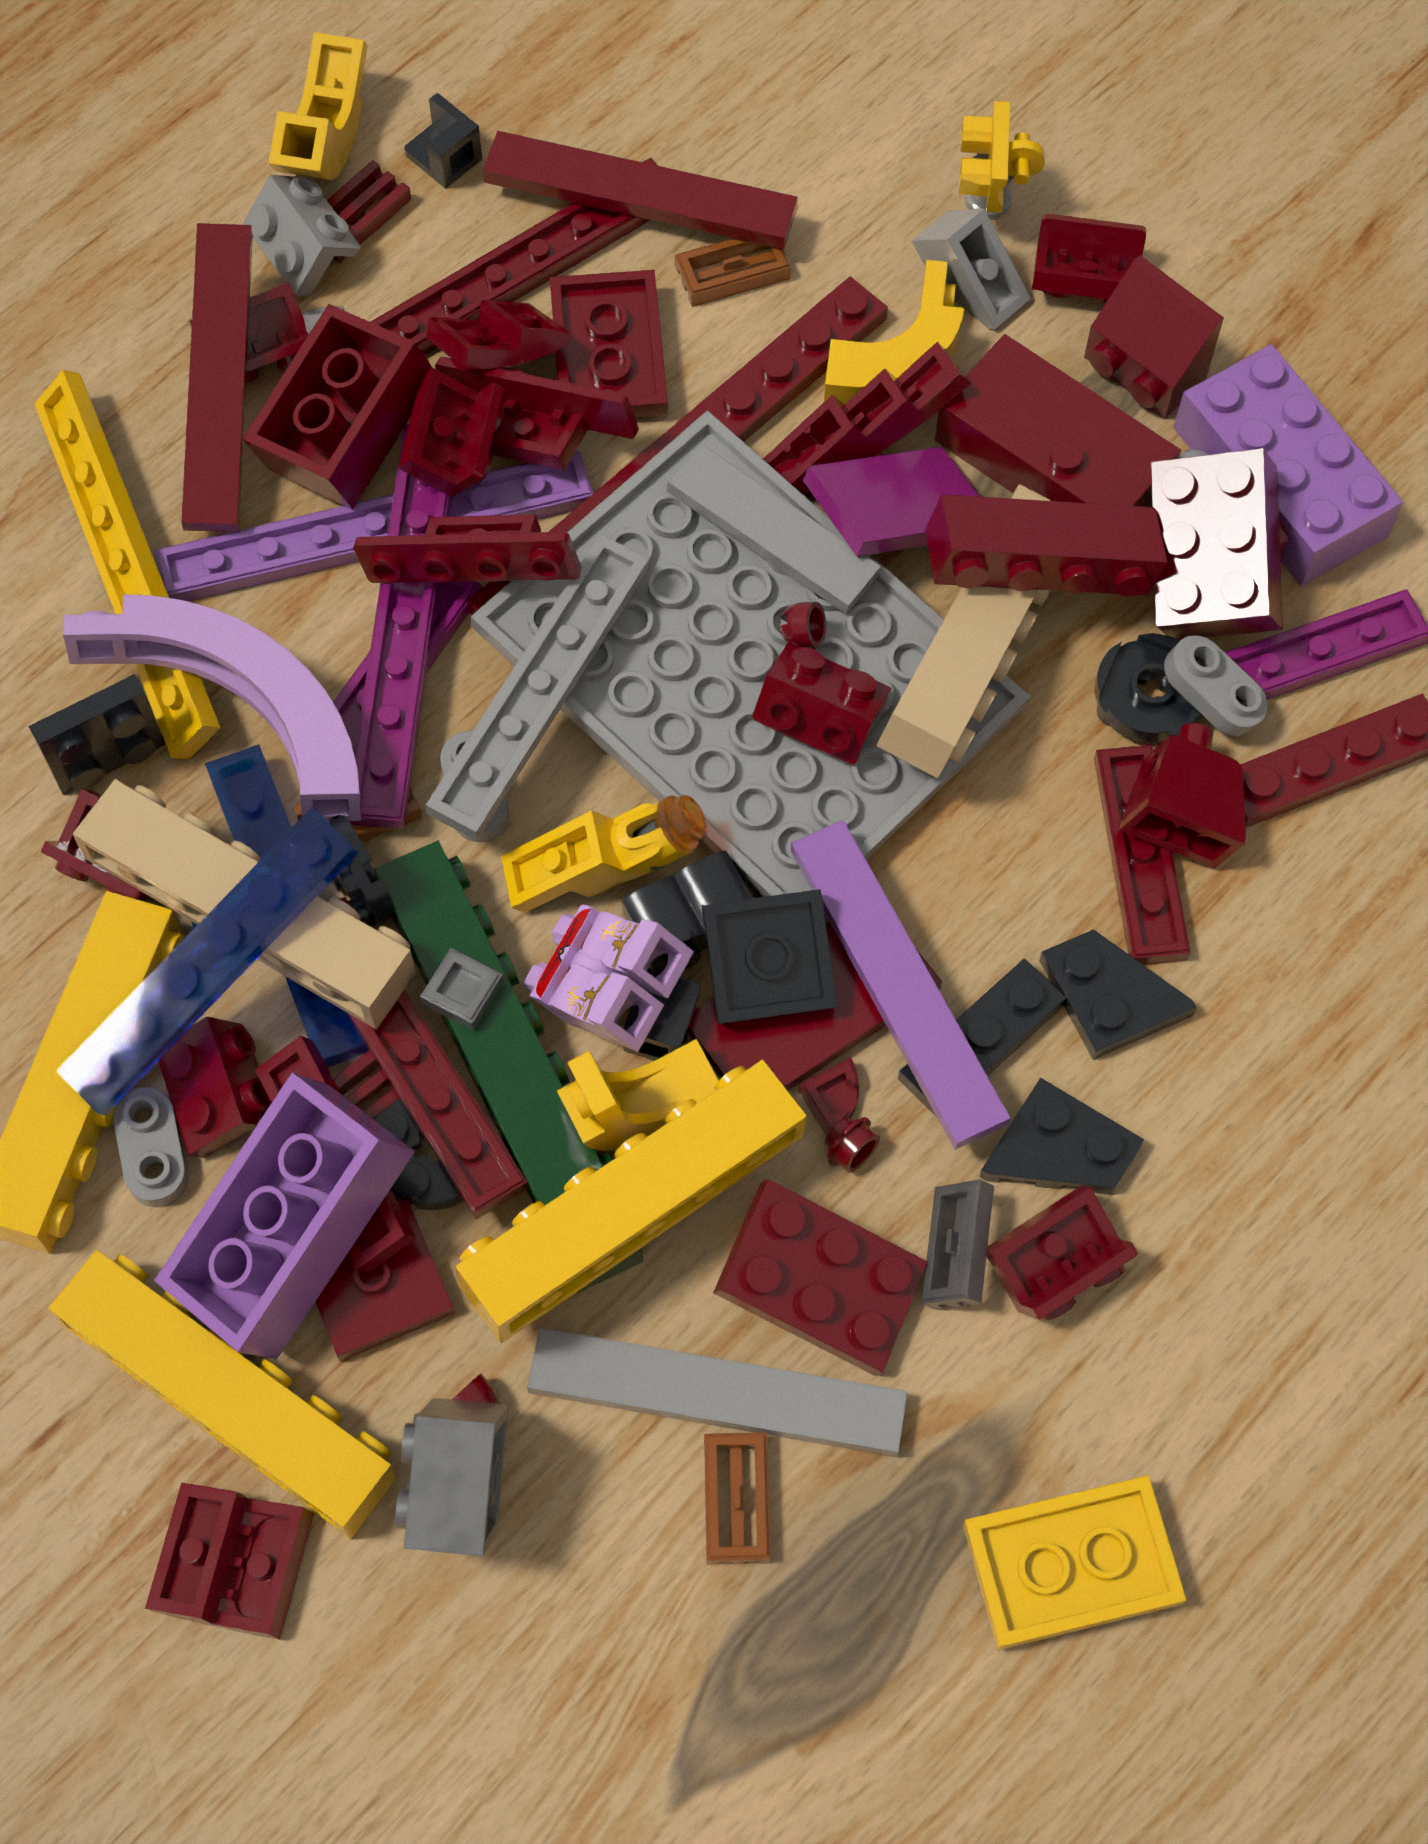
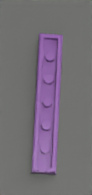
[791,820,1011,1150]

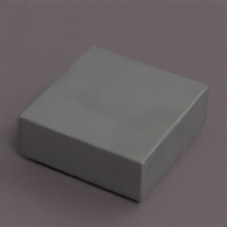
[420,948,504,1031]

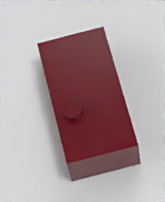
[934,334,1181,507]

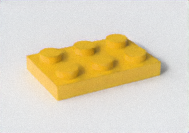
[963,1475,1187,1651]

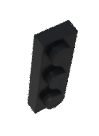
[898,958,1066,1117]

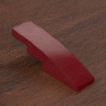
[763,341,971,494]

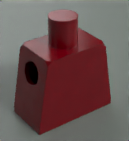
[1119,723,1246,868]

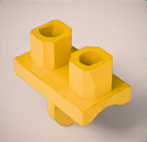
[959,101,1045,213]

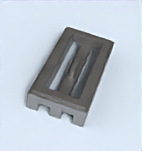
[921,1179,994,1310]

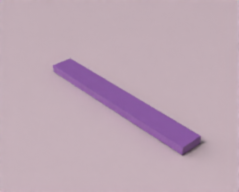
[154,451,593,601]

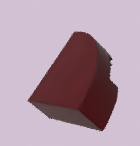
[799,1057,859,1137]

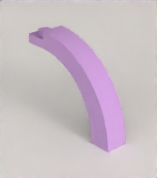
[63,594,361,822]

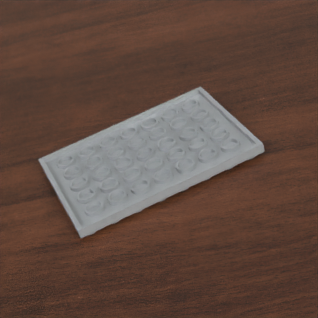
[471,410,1031,897]

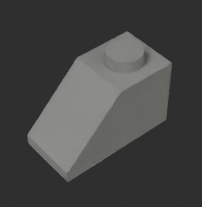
[912,209,1031,329]

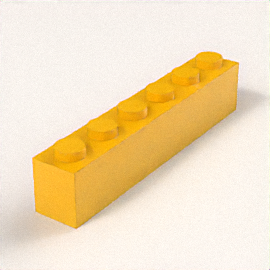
[0,891,185,1254]
[455,1059,807,1344]
[48,1249,397,1539]

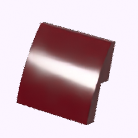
[426,300,571,369]
[145,1482,314,1640]

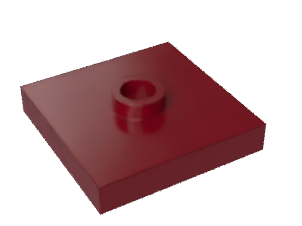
[315,1200,455,1362]

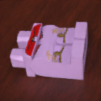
[523,904,694,1052]

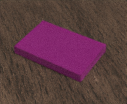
[803,447,978,557]

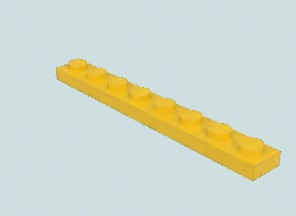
[34,370,221,760]

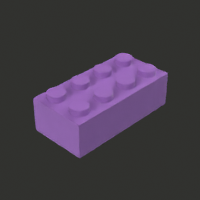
[1174,344,1403,586]
[154,1072,415,1359]

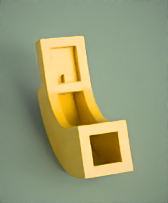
[269,32,368,180]
[824,260,964,405]
[557,1039,719,1151]

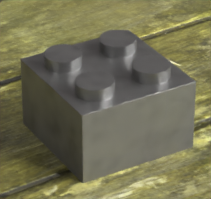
[395,1398,509,1556]

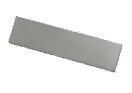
[667,443,881,615]

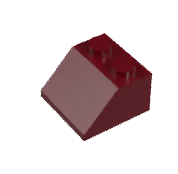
[1084,255,1224,419]

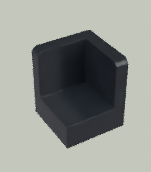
[404,93,483,189]
[623,968,700,1061]

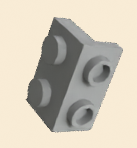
[243,175,361,296]

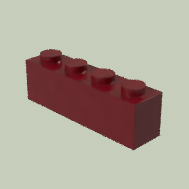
[925,494,1167,597]

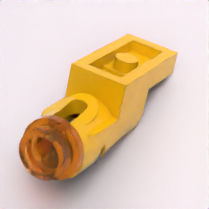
[501,795,707,913]

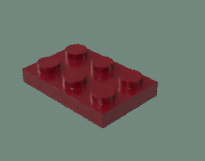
[549,269,668,417]
[713,1179,927,1375]

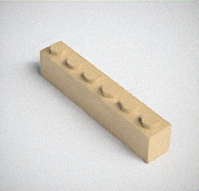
[876,484,1051,778]
[73,779,416,1029]

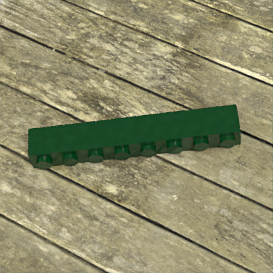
[374,840,643,1293]

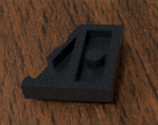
[1039,929,1197,1060]
[979,1077,1144,1195]

